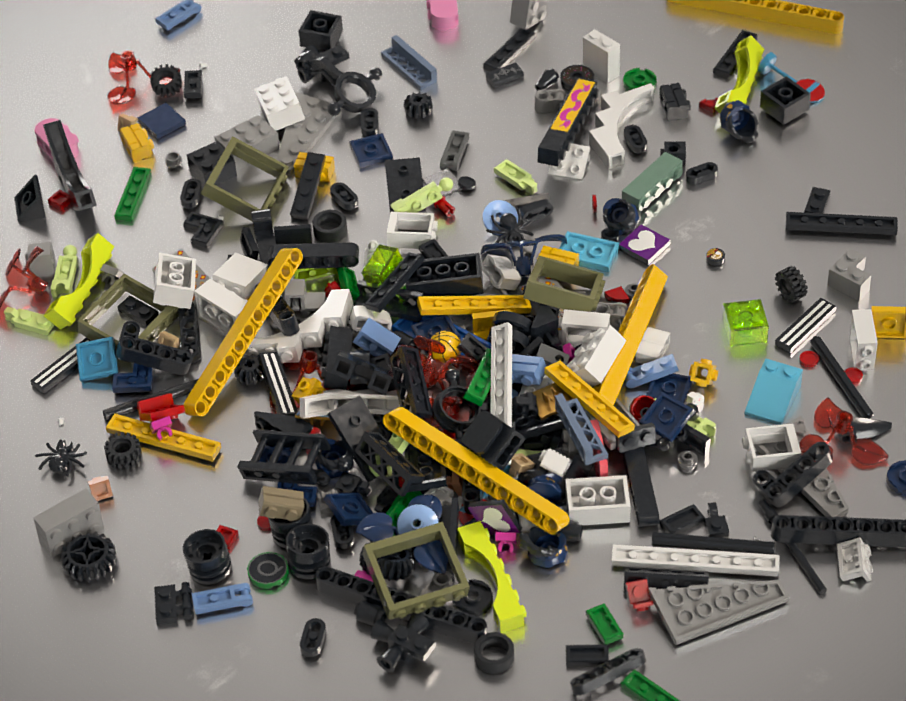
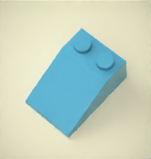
[745,359,803,425]

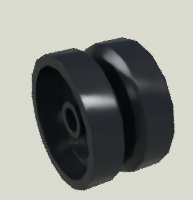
[487,311,533,354]

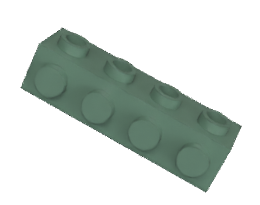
[622,152,683,212]

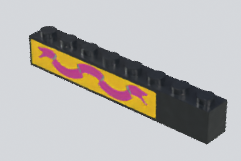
[537,78,599,167]

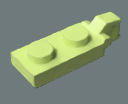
[494,159,538,195]
[3,307,55,335]

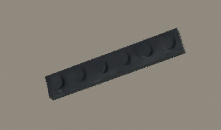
[786,212,898,235]

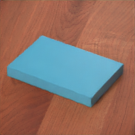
[559,231,620,272]

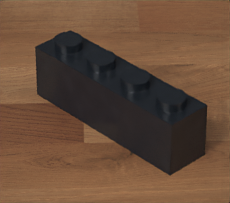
[320,326,353,390]

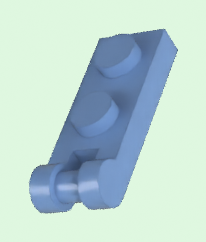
[155,0,202,30]
[625,354,679,388]
[192,583,253,615]

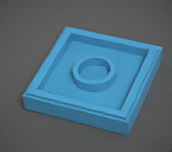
[76,336,118,382]

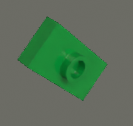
[337,268,360,301]
[586,603,624,644]

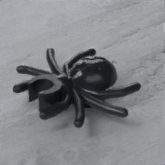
[486,208,534,250]
[35,439,87,476]

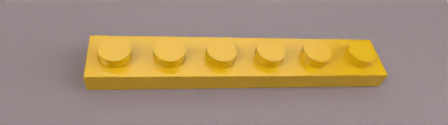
[417,295,532,315]
[544,361,635,438]
[106,413,222,462]

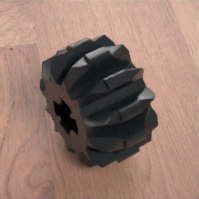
[403,91,433,119]
[234,354,264,386]

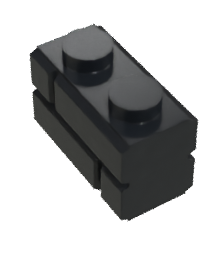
[659,83,691,121]

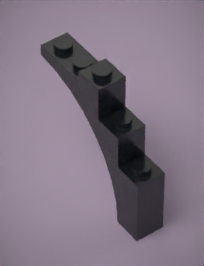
[43,119,97,211]

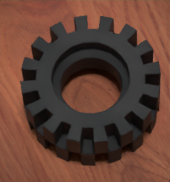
[150,64,182,98]
[775,266,808,303]
[104,432,142,469]

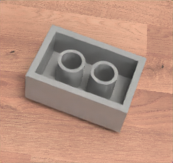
[214,115,280,171]
[33,488,104,558]

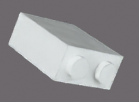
[583,29,620,84]
[213,253,268,300]

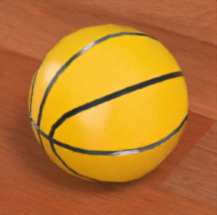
[428,331,461,365]

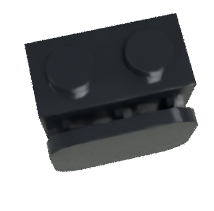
[462,410,526,471]

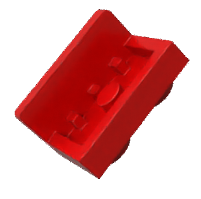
[137,393,185,424]

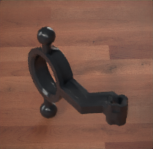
[294,50,382,116]
[432,368,538,449]

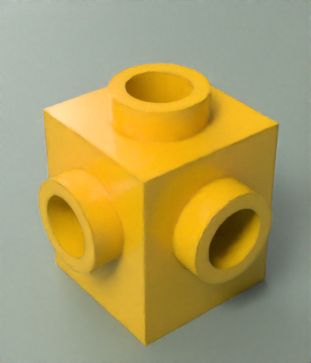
[689,358,719,387]
[292,377,326,405]

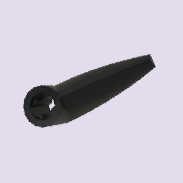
[836,417,892,443]
[560,452,594,500]

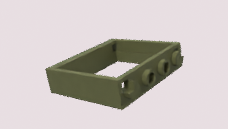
[201,136,289,221]
[523,255,606,312]
[77,274,179,364]
[363,522,470,620]

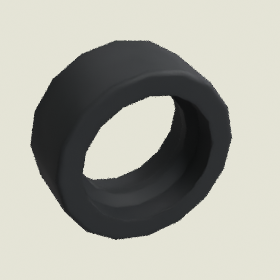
[312,209,347,243]
[474,632,514,674]

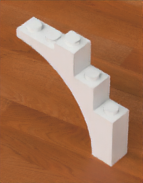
[589,83,654,169]
[244,289,353,363]
[300,389,432,418]

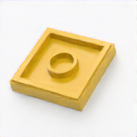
[871,306,906,338]

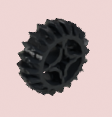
[60,532,117,583]
[359,541,415,581]

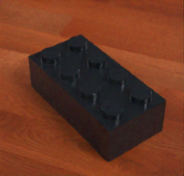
[406,253,484,302]

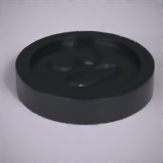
[458,176,476,190]

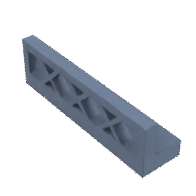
[381,35,437,90]
[555,394,608,465]

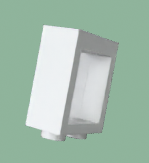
[387,212,438,249]
[558,309,610,350]
[849,309,878,370]
[742,423,801,472]

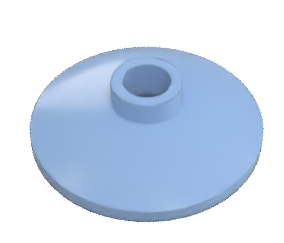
[482,200,518,236]
[397,504,438,534]

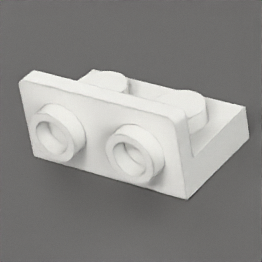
[837,537,873,582]

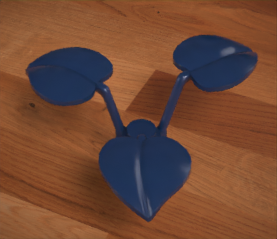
[480,234,567,276]
[356,495,448,574]

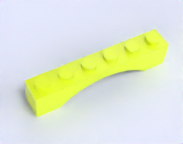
[715,36,764,113]
[44,233,114,330]
[457,521,527,633]

